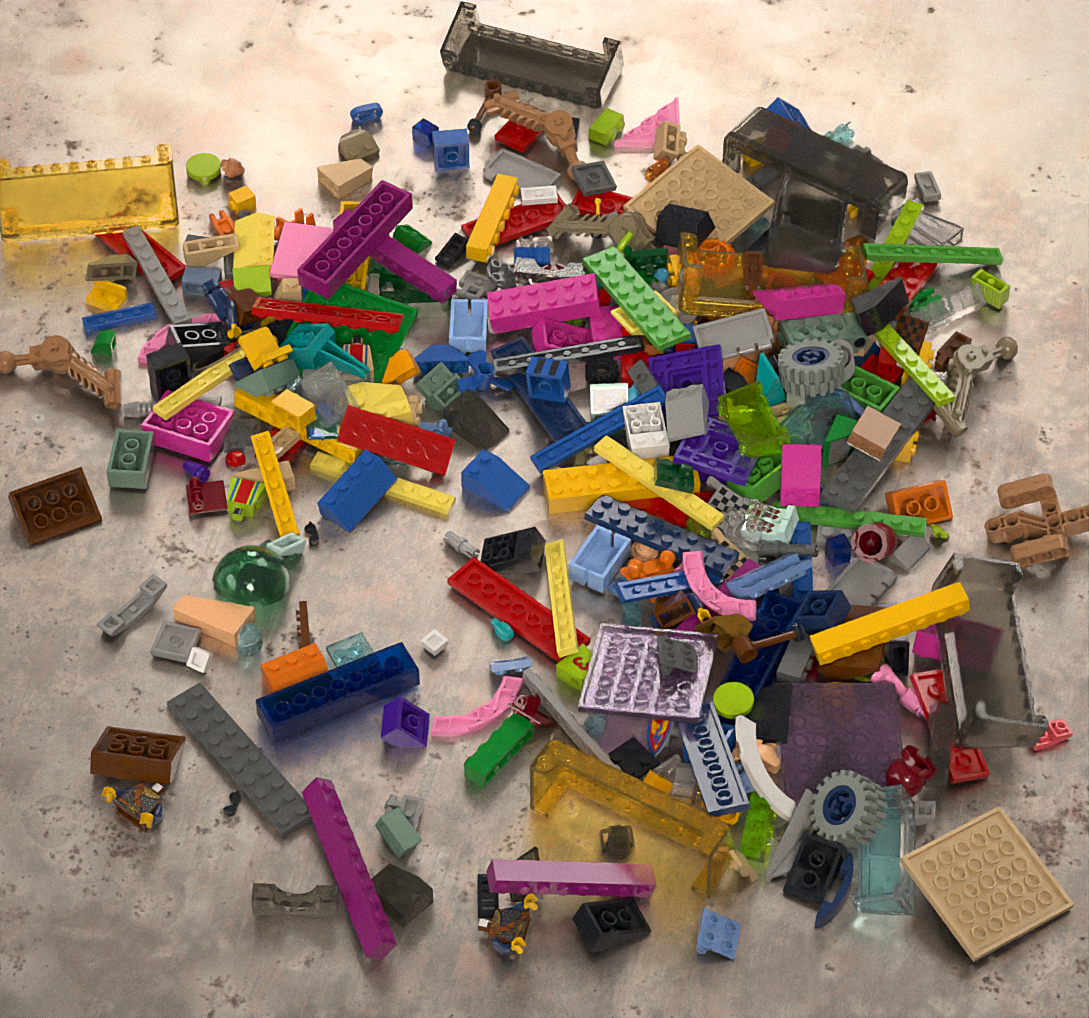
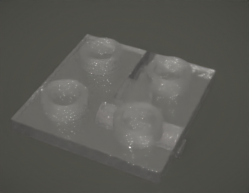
[723,496,770,553]

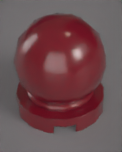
[851,522,898,563]
[885,745,937,798]

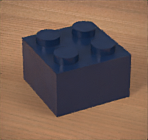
[794,590,852,635]

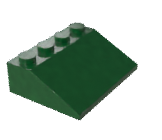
[379,277,452,318]

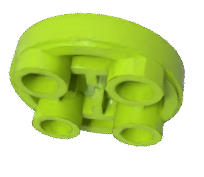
[186,153,222,184]
[713,682,754,720]

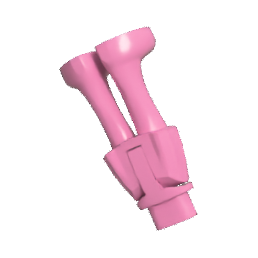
[870,664,926,719]

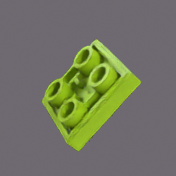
[233,265,272,297]

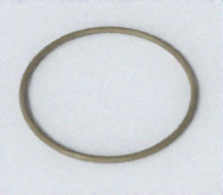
[192,329,254,371]

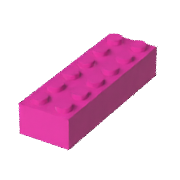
[487,273,601,334]

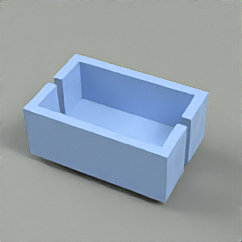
[449,299,488,354]
[569,525,631,593]

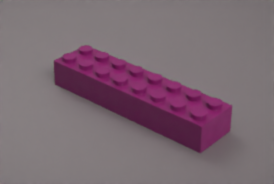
[297,180,413,299]

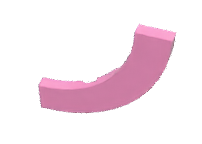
[138,313,226,363]
[683,551,756,621]
[430,676,523,737]

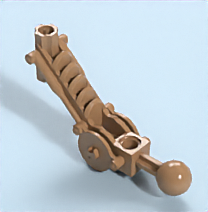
[484,90,586,181]
[0,335,122,409]

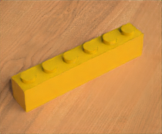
[466,174,520,263]

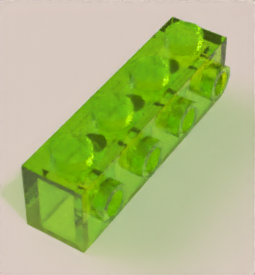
[740,783,778,863]

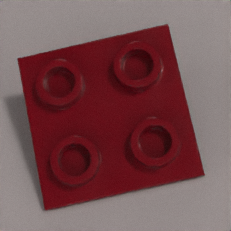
[186,476,228,515]
[508,695,557,726]

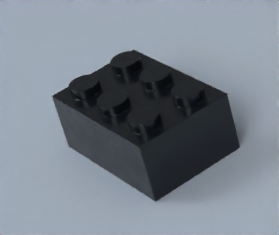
[146,342,192,401]

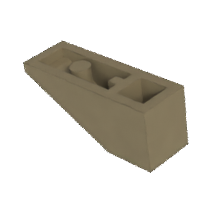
[86,254,138,282]

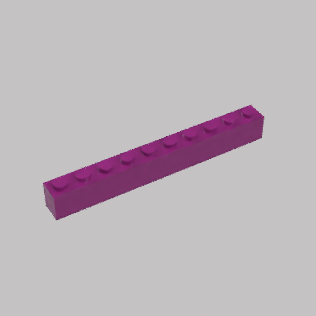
[302,777,397,960]

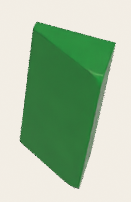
[393,224,432,254]

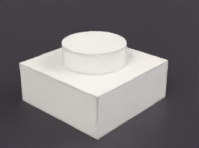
[421,629,449,656]
[186,647,213,673]

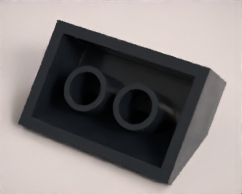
[654,204,716,252]

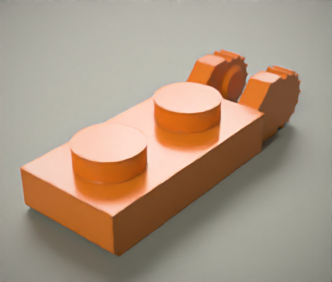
[209,210,234,236]

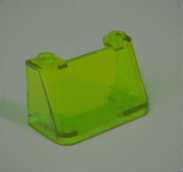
[716,380,791,458]

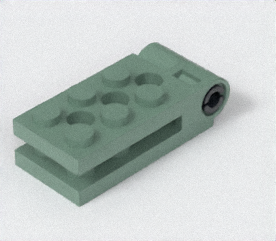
[777,312,869,353]

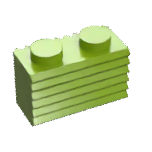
[588,107,625,146]
[970,269,1011,309]

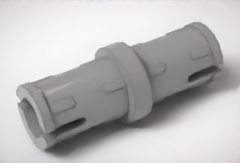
[443,531,480,559]

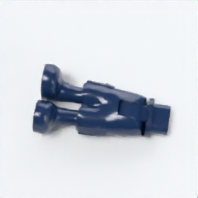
[201,279,257,338]

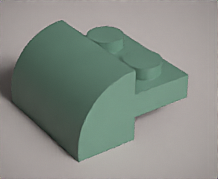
[415,362,461,411]

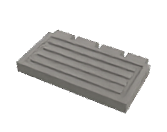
[483,148,561,194]
[693,308,774,360]
[826,556,897,606]

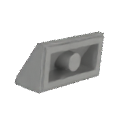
[892,535,930,572]

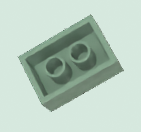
[107,429,156,489]

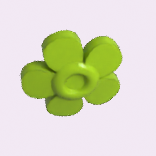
[930,524,950,539]

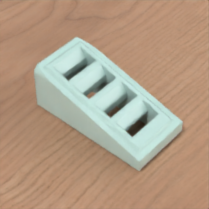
[266,532,306,556]

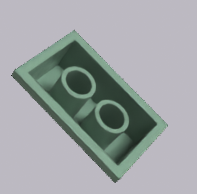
[234,358,302,397]

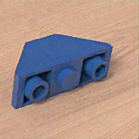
[414,345,469,374]

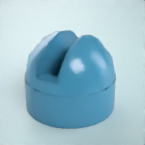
[653,268,669,283]

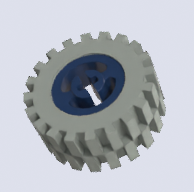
[778,338,846,397]
[810,770,887,849]

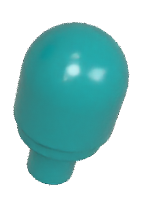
[490,618,514,641]

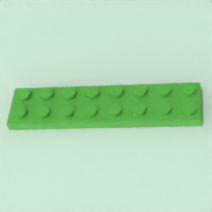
[583,246,691,351]

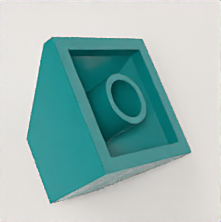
[755,352,787,408]

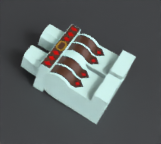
[741,505,799,544]

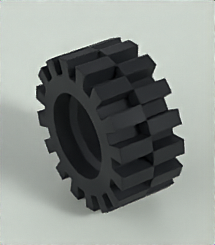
[585,357,619,384]

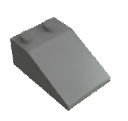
[665,384,709,442]

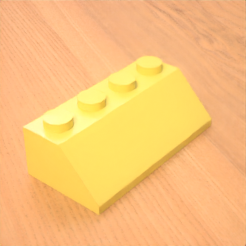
[233,212,275,273]

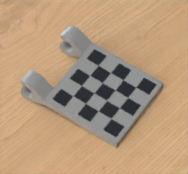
[706,476,753,536]

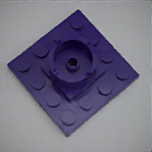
[648,344,727,427]
[672,417,768,486]

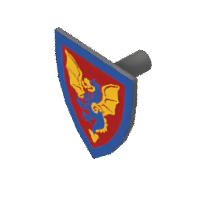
[647,711,680,758]

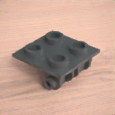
[657,635,698,675]

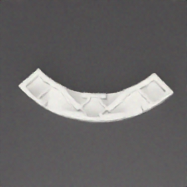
[735,715,796,822]

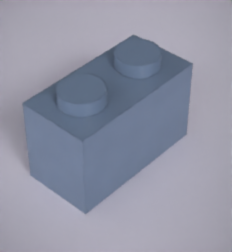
[182,266,222,296]

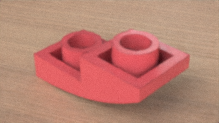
[1025,719,1073,751]

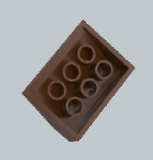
[8,467,102,546]
[817,604,888,683]
[90,726,186,785]

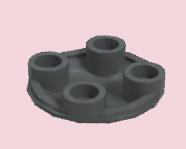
[486,259,520,289]

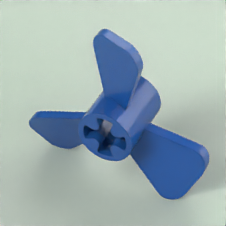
[457,350,513,398]

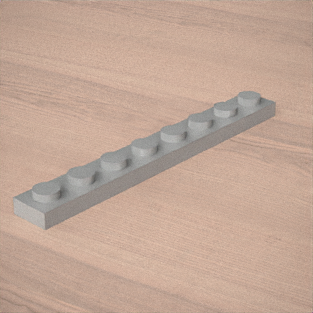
[122,225,192,325]
[523,668,622,788]

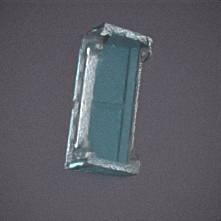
[850,784,916,916]

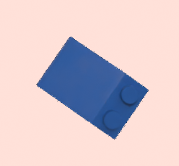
[461,449,530,511]

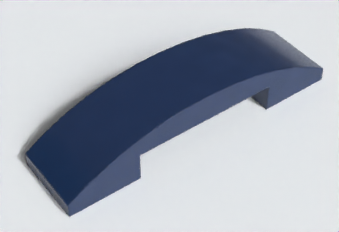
[815,852,854,929]

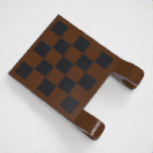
[879,313,930,356]

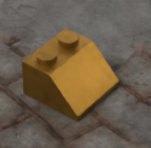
[694,613,753,652]

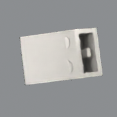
[622,402,670,459]

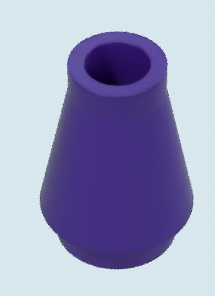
[183,460,210,483]

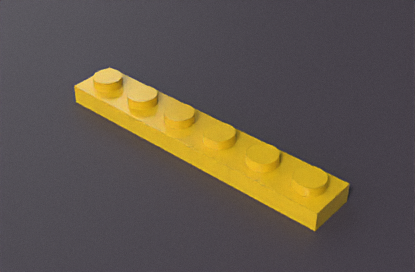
[250,431,300,538]

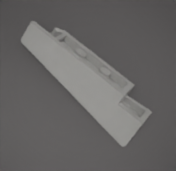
[765,788,815,882]

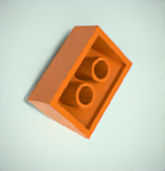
[885,480,953,524]
[261,643,333,707]

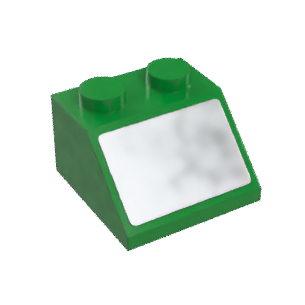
[822,414,858,467]

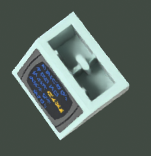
[590,383,628,422]

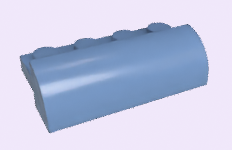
[726,553,813,600]

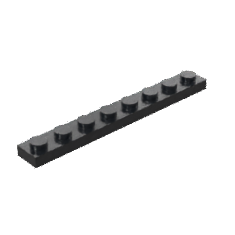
[493,335,642,377]

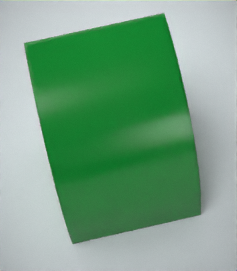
[91,330,117,356]

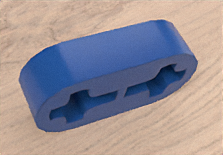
[350,102,383,124]

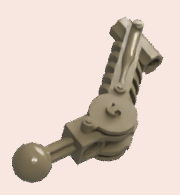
[546,203,671,269]
[933,337,1019,438]

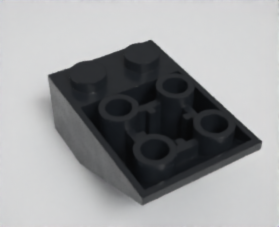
[480,527,546,574]

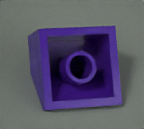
[381,696,430,748]

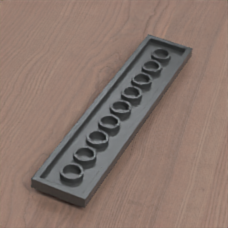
[820,376,935,515]
[167,683,312,838]

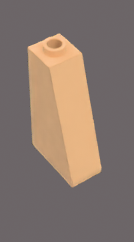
[173,595,256,647]

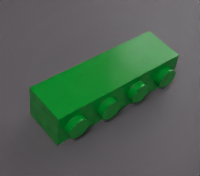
[464,713,534,788]

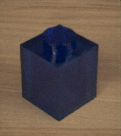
[412,118,439,149]
[825,533,852,567]

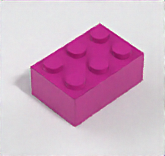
[588,305,624,361]

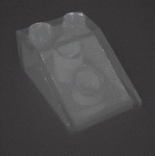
[300,362,360,428]

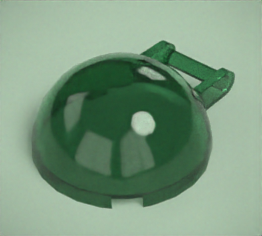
[212,539,301,606]

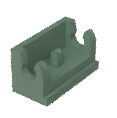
[375,807,422,859]

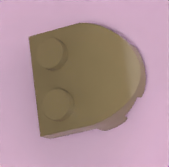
[338,130,380,161]

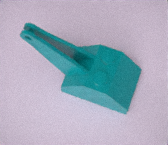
[279,324,370,379]

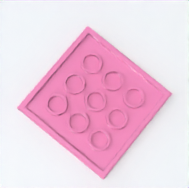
[270,222,333,279]

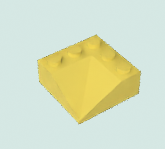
[344,382,414,426]

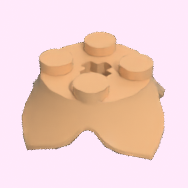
[731,739,781,774]

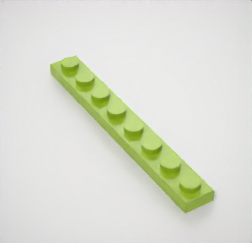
[851,199,924,310]
[872,324,955,407]

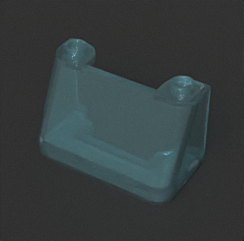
[779,388,857,466]

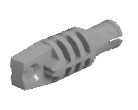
[123,400,158,418]

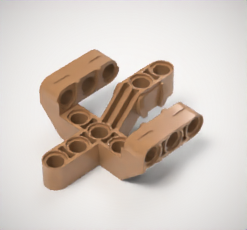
[984,473,1089,568]

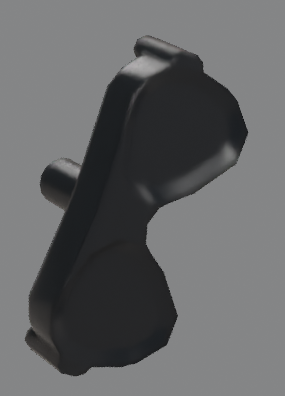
[304,521,320,545]
[223,790,241,817]

